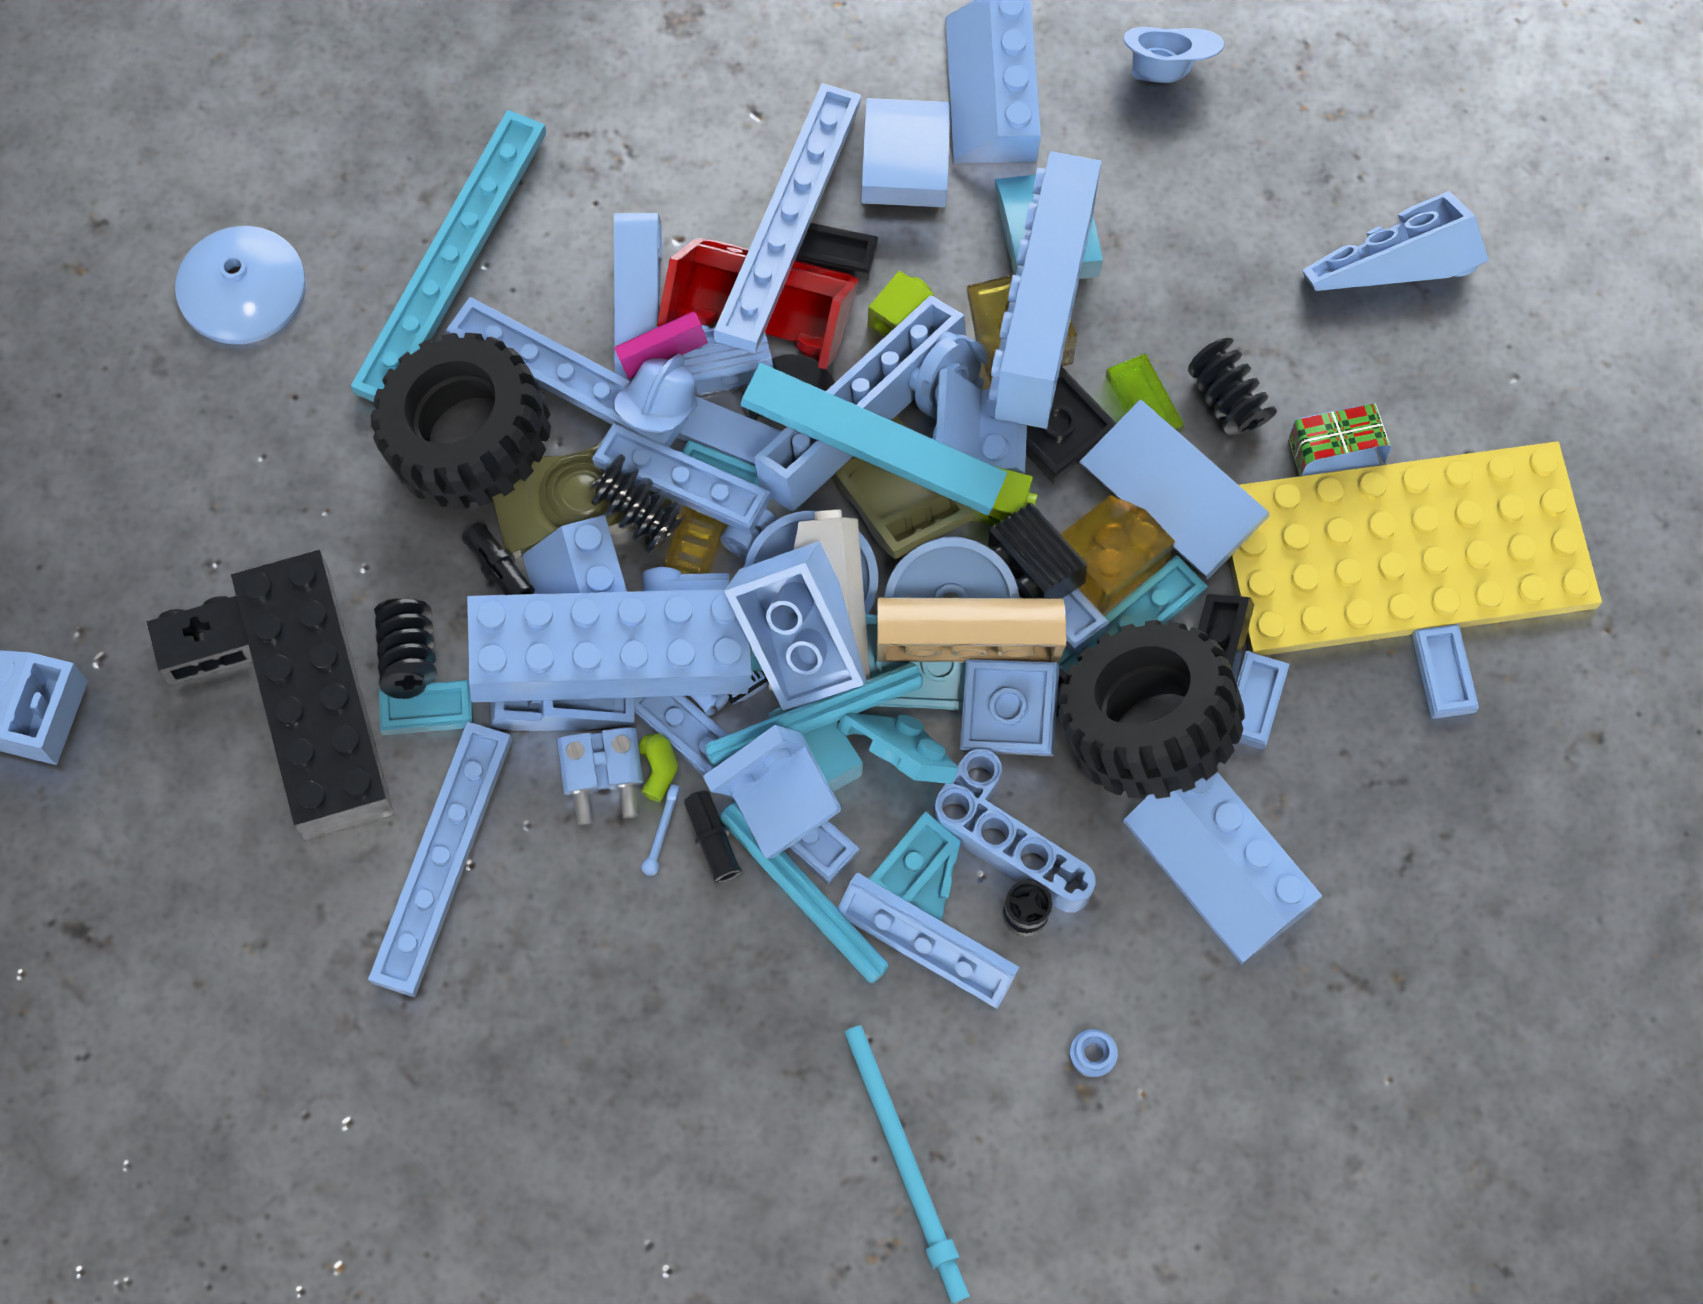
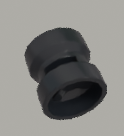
[1002,880,1053,937]

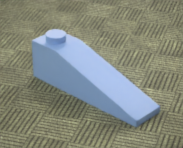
[1302,191,1489,291]

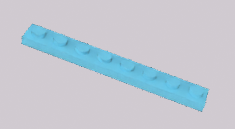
[351,109,547,402]

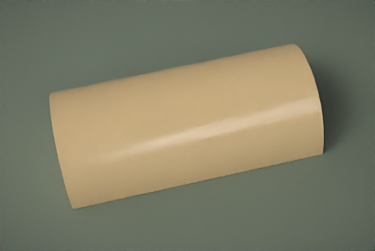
[877,598,1066,663]

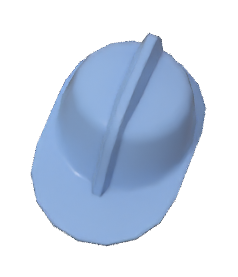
[1123,27,1224,83]
[614,353,698,433]

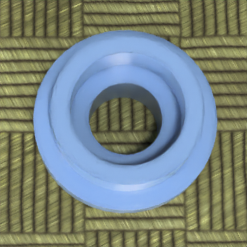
[1070,1029,1118,1078]

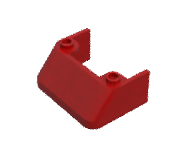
[657,238,859,369]

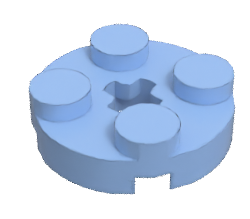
[909,331,988,420]

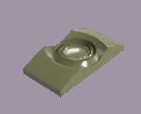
[831,416,974,559]
[492,442,680,558]

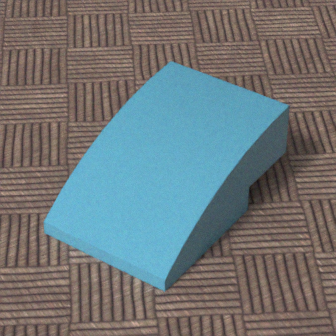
[995,174,1103,279]

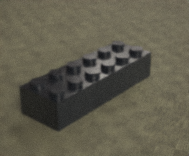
[231,550,395,841]

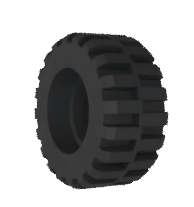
[371,332,551,509]
[1058,620,1245,799]

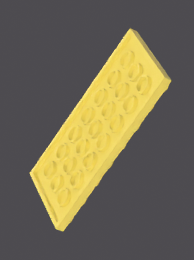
[1229,441,1602,656]

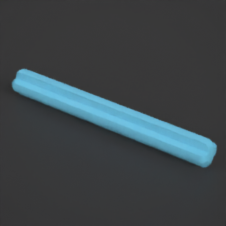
[705,663,923,768]
[720,802,888,983]

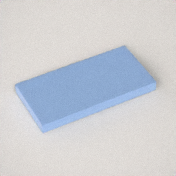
[1079,399,1270,580]

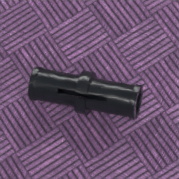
[461,522,535,595]

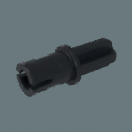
[684,790,742,883]

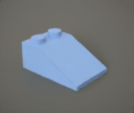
[724,541,867,711]

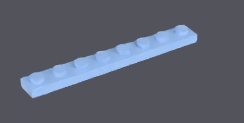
[714,83,861,354]

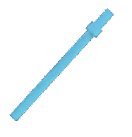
[844,1025,970,1304]

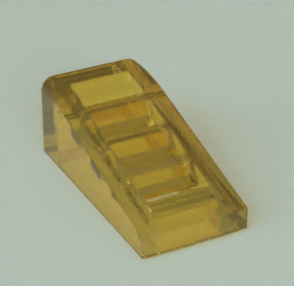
[664,506,728,574]

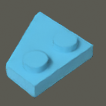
[837,713,959,784]

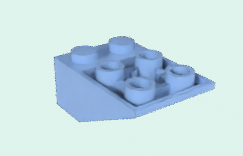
[0,650,88,765]

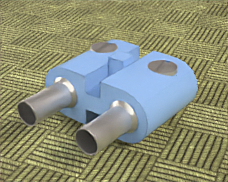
[557,728,644,825]

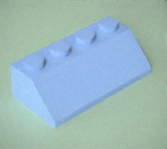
[945,0,1041,164]
[1123,772,1322,965]

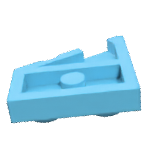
[869,811,961,921]

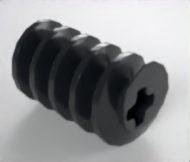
[1188,338,1277,435]
[588,454,686,553]
[374,598,437,699]

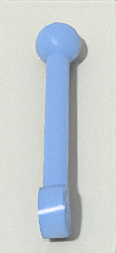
[641,784,681,876]

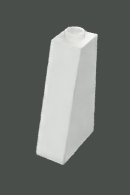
[769,510,870,690]

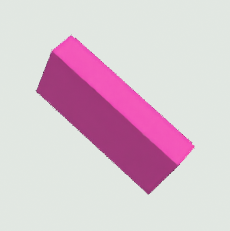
[614,312,708,379]

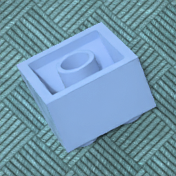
[522,515,627,594]

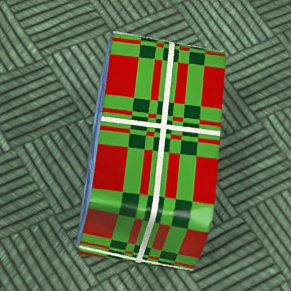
[1288,403,1392,476]

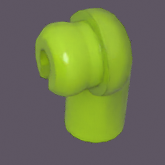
[639,733,678,803]

